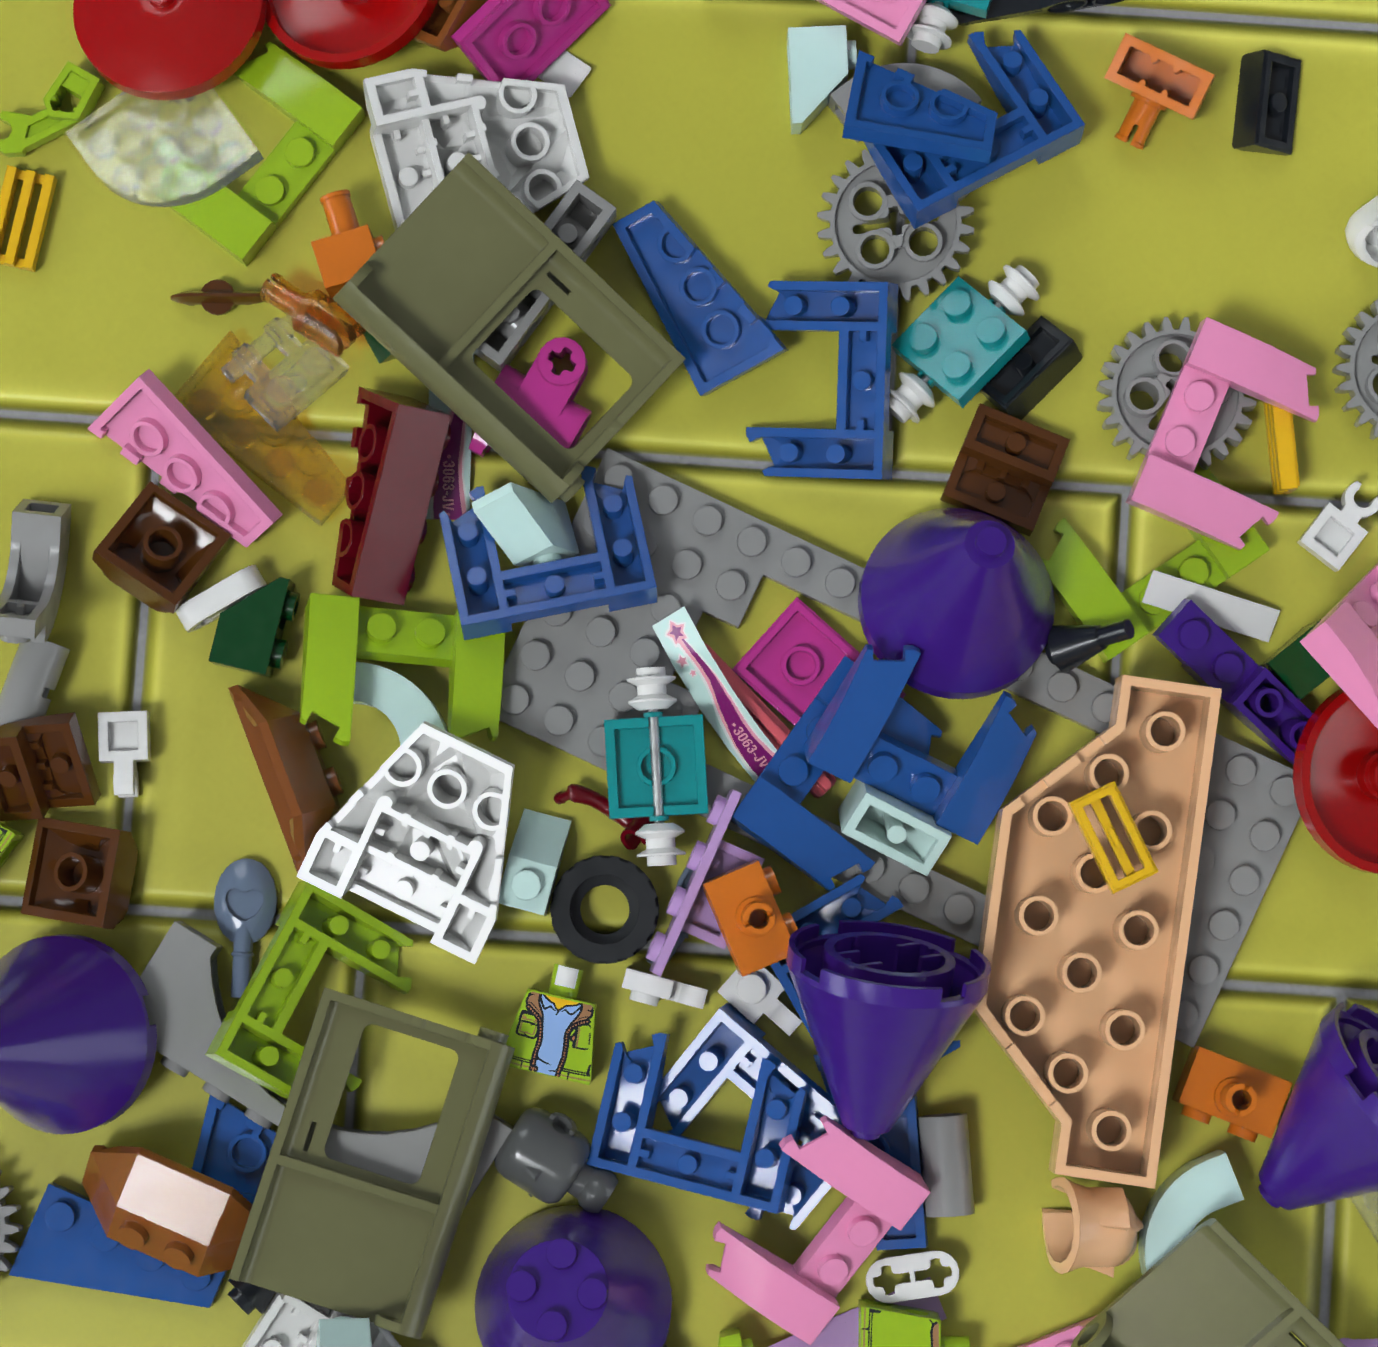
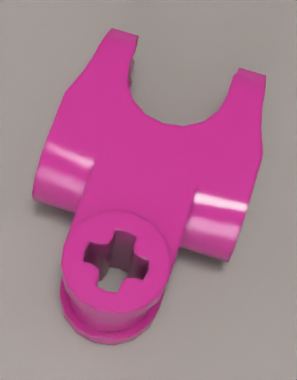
[469,337,592,484]

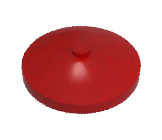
[73,0,267,101]
[266,0,438,70]
[1293,689,1378,874]

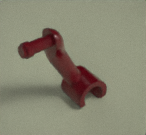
[554,784,655,850]

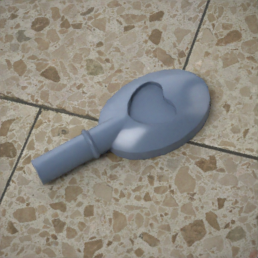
[214,858,278,998]

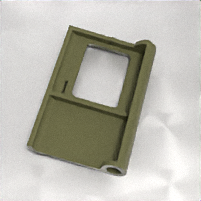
[332,152,686,503]
[229,987,515,1339]
[1071,1218,1346,1347]

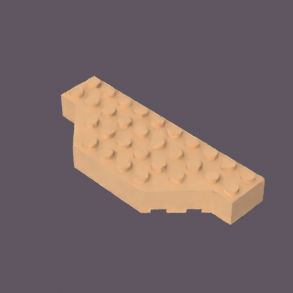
[974,675,1222,1189]

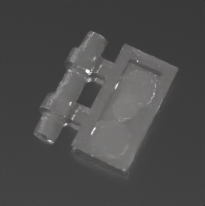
[221,309,349,432]

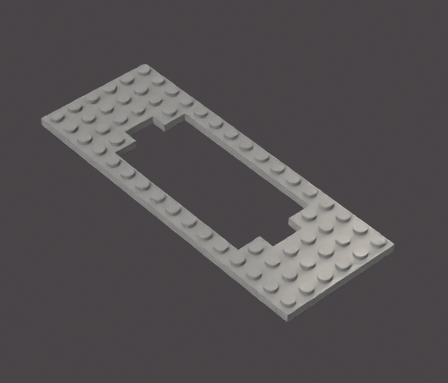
[499,448,1300,1048]

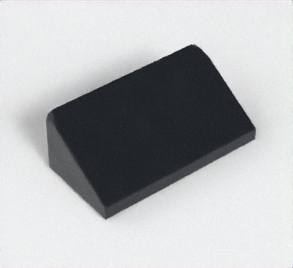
[1232,50,1301,156]
[980,315,1082,420]

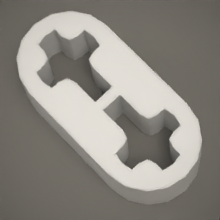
[175,565,267,633]
[866,1250,959,1303]

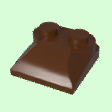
[92,481,231,614]
[21,817,138,930]

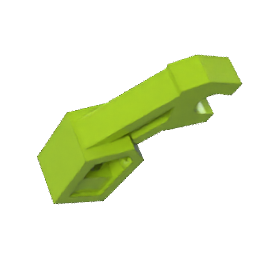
[0,61,105,158]

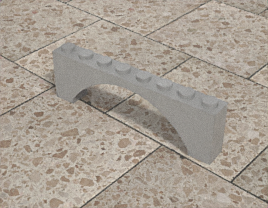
[140,921,514,1209]

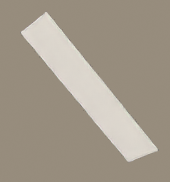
[1142,570,1280,643]

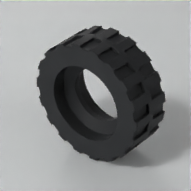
[550,855,659,964]

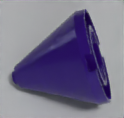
[858,508,1055,699]
[786,920,991,1140]
[0,934,157,1134]
[1258,1002,1378,1211]

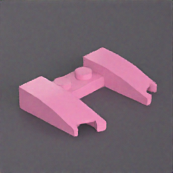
[1125,317,1319,550]
[1300,563,1378,729]
[706,1115,931,1345]

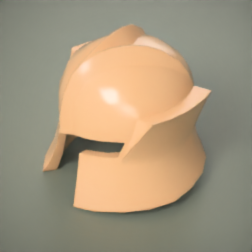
[1042,1177,1144,1278]

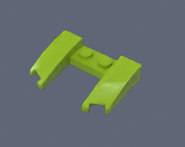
[151,41,366,267]
[1040,463,1270,663]
[300,593,505,746]
[205,881,413,1099]

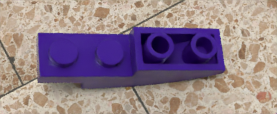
[1152,599,1313,765]

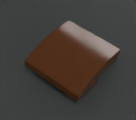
[940,403,1070,537]
[0,712,101,821]

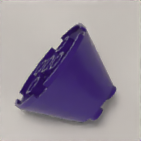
[475,1205,673,1347]

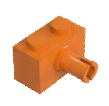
[1104,33,1216,150]
[311,189,385,306]
[701,860,798,977]
[1172,1045,1292,1143]

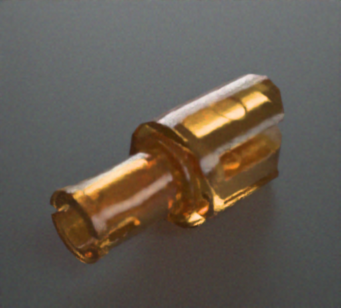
[260,273,366,358]

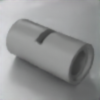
[0,641,70,725]
[918,1113,975,1217]

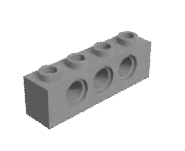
[474,180,617,372]

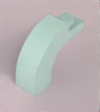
[353,662,448,746]
[1138,1149,1244,1275]

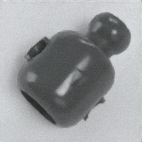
[494,1107,619,1213]

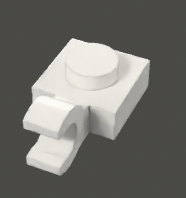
[98,710,151,798]
[717,968,802,1036]

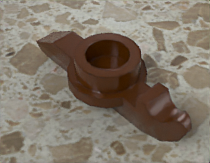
[171,279,263,316]

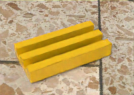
[0,165,58,272]
[1263,402,1300,495]
[1067,781,1159,894]

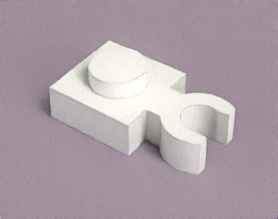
[1297,481,1378,572]
[622,967,708,1009]

